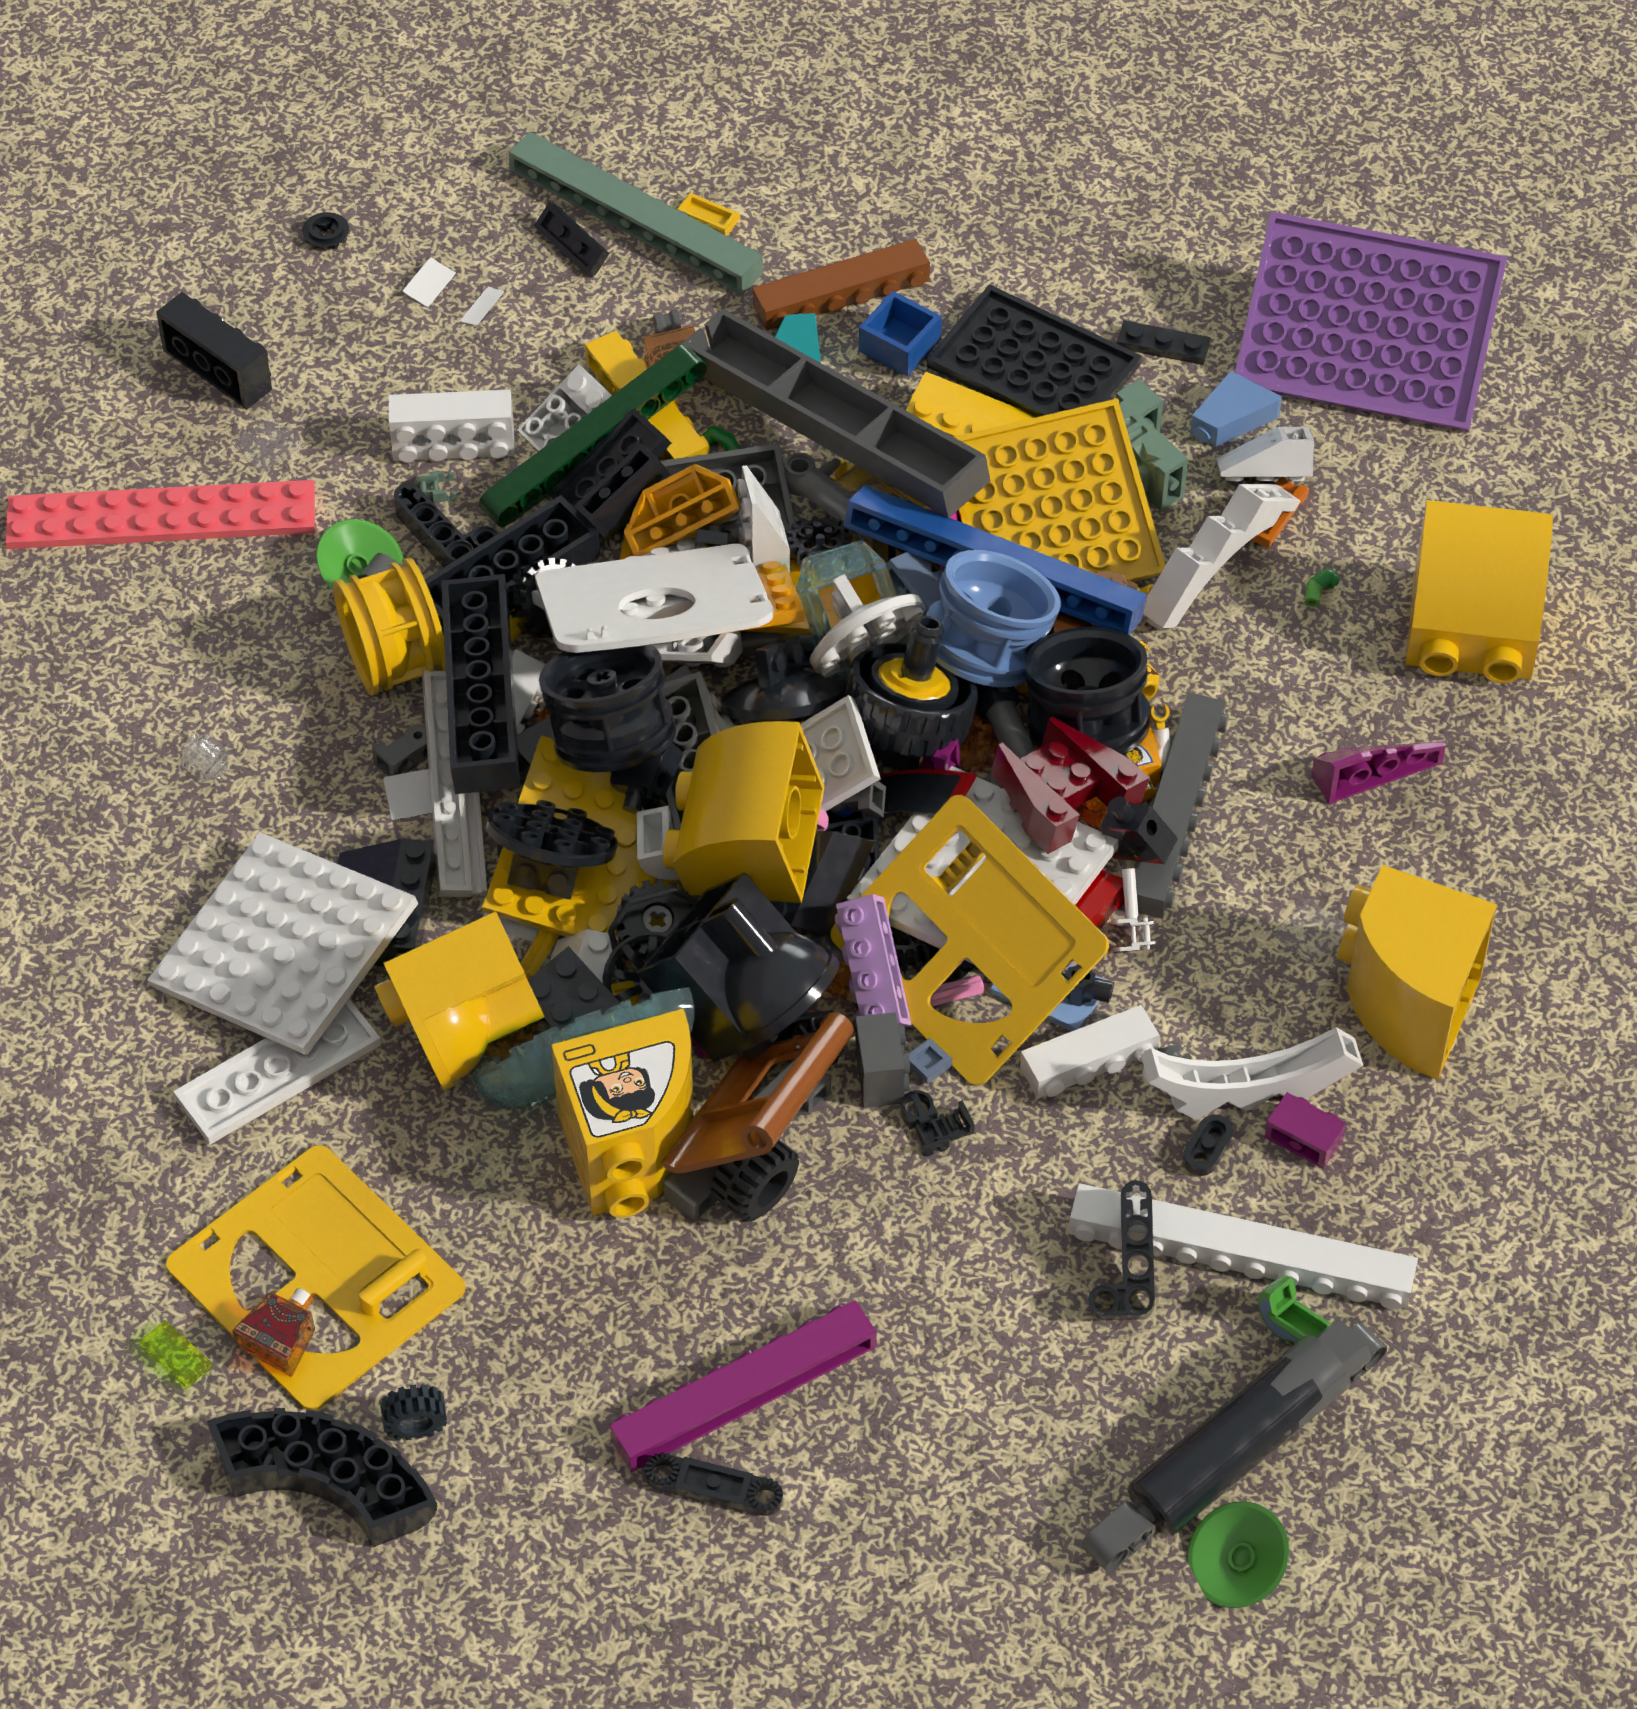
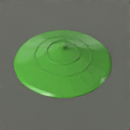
[317,519,404,590]
[1187,1501,1289,1608]

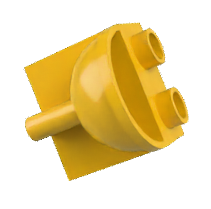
[374,911,544,1091]

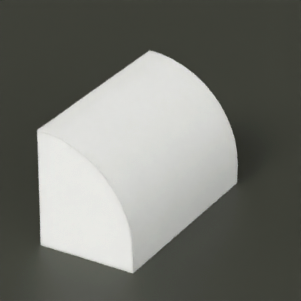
[637,806,679,880]

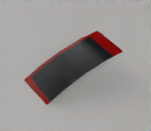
[878,769,978,814]

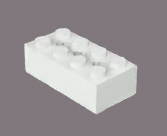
[389,390,515,463]

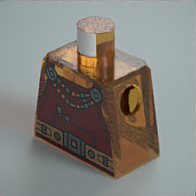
[232,1288,315,1377]

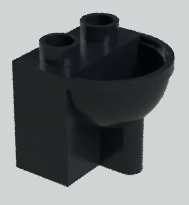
[637,872,839,1062]

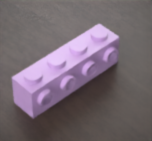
[835,894,912,1027]

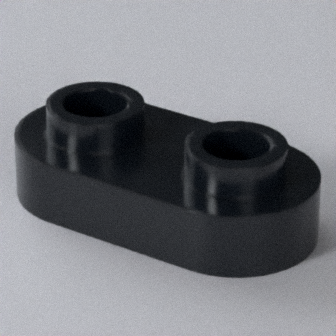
[1183,1114,1233,1176]

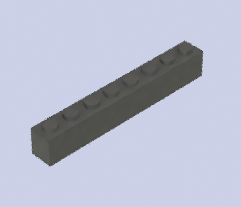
[1124,692,1229,918]

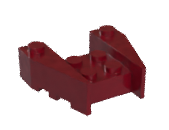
[991,717,1150,854]

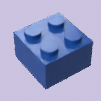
[858,291,942,377]

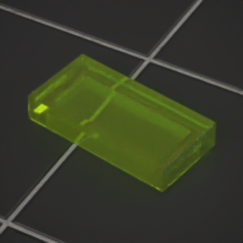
[139,1320,213,1390]

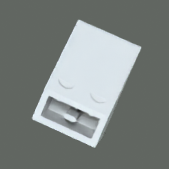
[517,364,612,451]
[1216,427,1314,481]
[737,465,790,574]

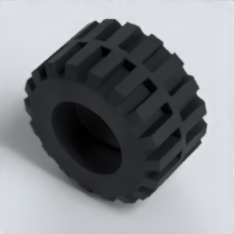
[711,1139,800,1222]

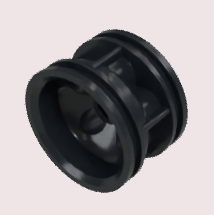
[1025,627,1150,754]
[539,644,676,772]

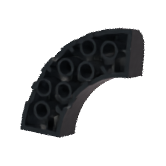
[207,1408,438,1547]

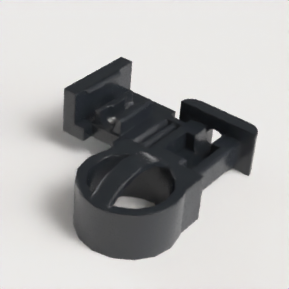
[900,1090,975,1157]

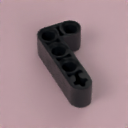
[394,483,499,568]
[1088,1180,1155,1320]

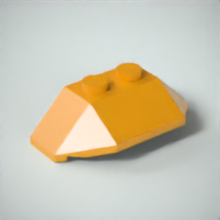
[624,464,742,556]

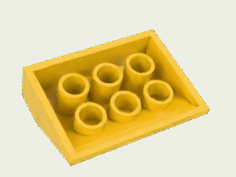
[906,371,1036,436]

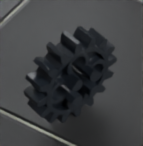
[786,516,852,569]

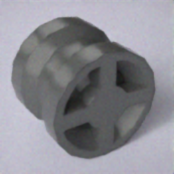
[653,309,682,338]

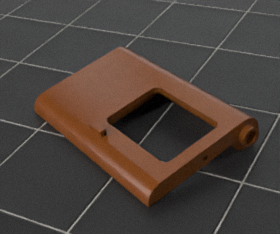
[661,1012,853,1174]

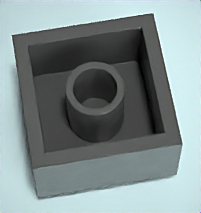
[855,1012,910,1108]

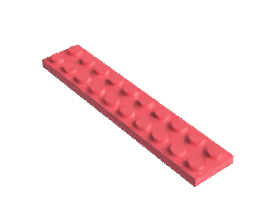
[6,480,315,549]

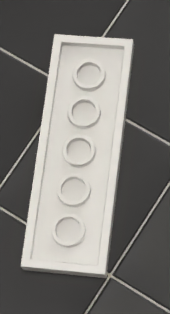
[173,999,381,1145]

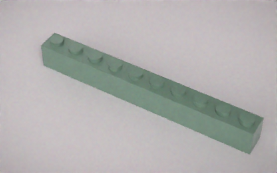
[509,132,763,295]

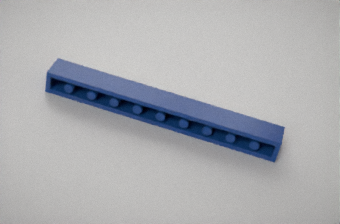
[844,485,1148,635]

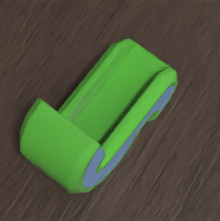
[1258,1275,1331,1344]

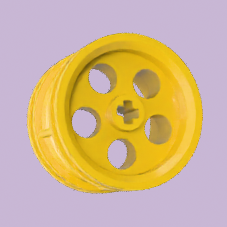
[333,557,446,696]

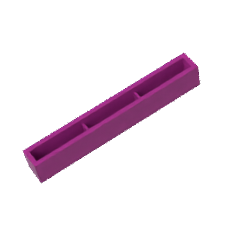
[610,1300,877,1473]

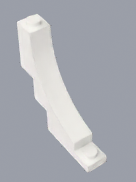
[1143,484,1301,630]

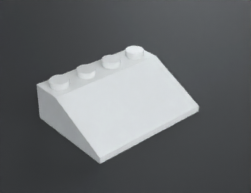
[651,631,743,667]

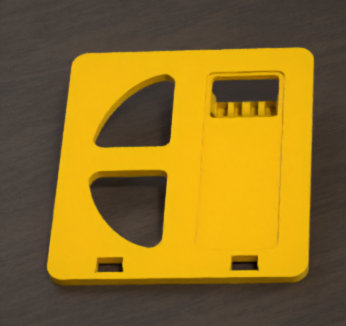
[831,795,1109,1085]
[166,1145,466,1411]

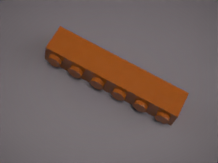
[752,239,930,331]

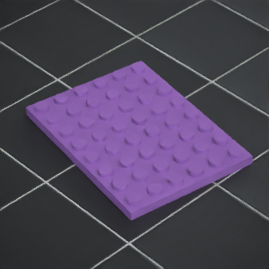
[1235,211,1507,432]

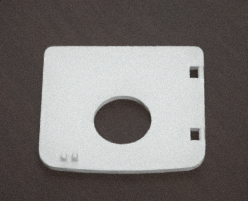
[535,544,773,653]

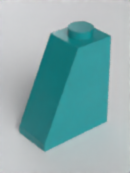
[775,313,821,363]

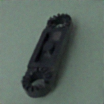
[644,1452,783,1516]

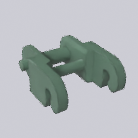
[415,471,457,503]

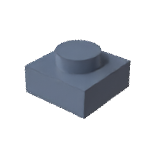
[908,1038,952,1085]

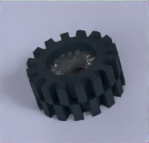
[380,1384,447,1440]

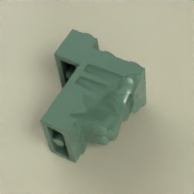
[1116,379,1188,511]

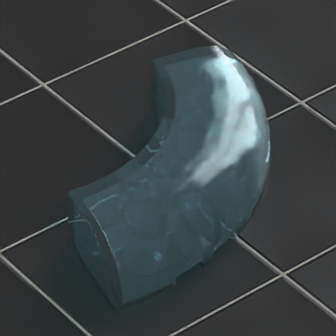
[472,987,694,1109]

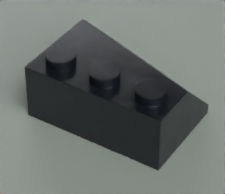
[770,831,877,937]

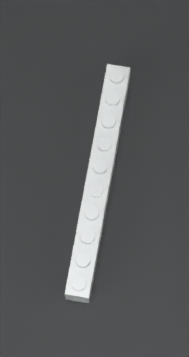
[1069,1183,1418,1310]

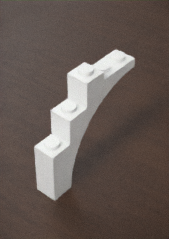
[1140,1027,1363,1119]

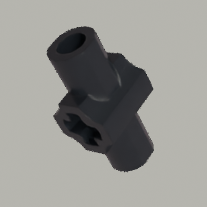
[1061,964,1115,1006]

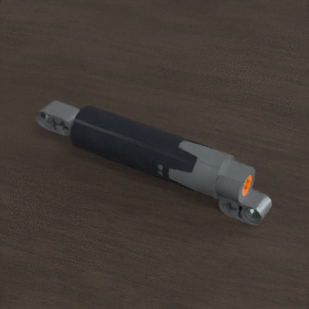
[1081,1319,1388,1572]

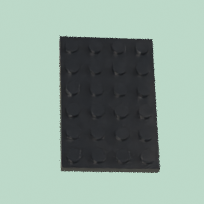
[927,284,1142,417]

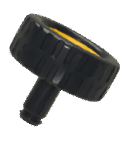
[842,616,978,757]

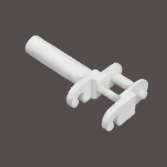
[1111,868,1156,952]

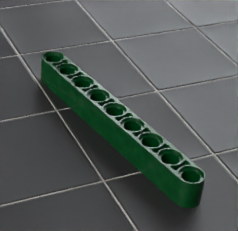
[478,344,707,528]

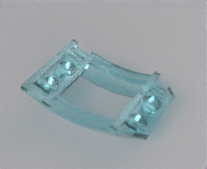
[794,540,909,682]

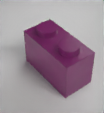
[1264,1092,1346,1169]

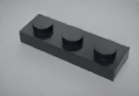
[534,202,610,277]
[1117,320,1211,365]

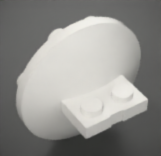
[810,574,925,678]

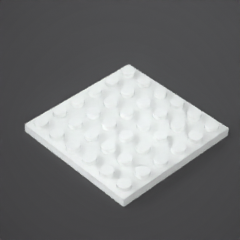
[847,766,1118,965]
[148,832,418,1055]

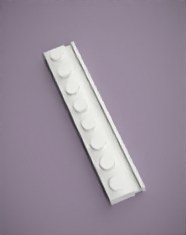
[422,670,487,897]

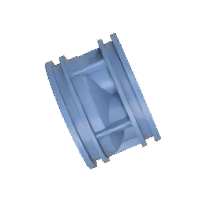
[926,550,1061,687]

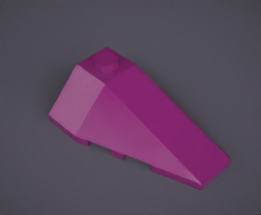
[1311,741,1446,804]

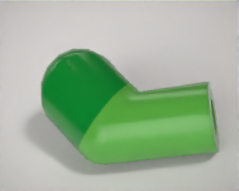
[1304,568,1340,607]

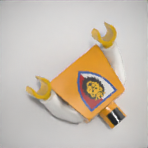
[1122,704,1171,801]

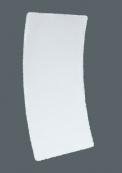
[403,258,504,325]
[383,769,435,849]

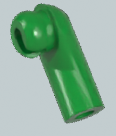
[702,426,741,451]

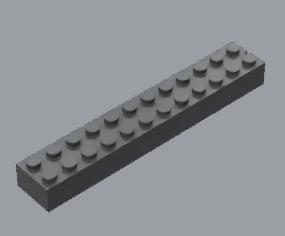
[681,309,991,518]

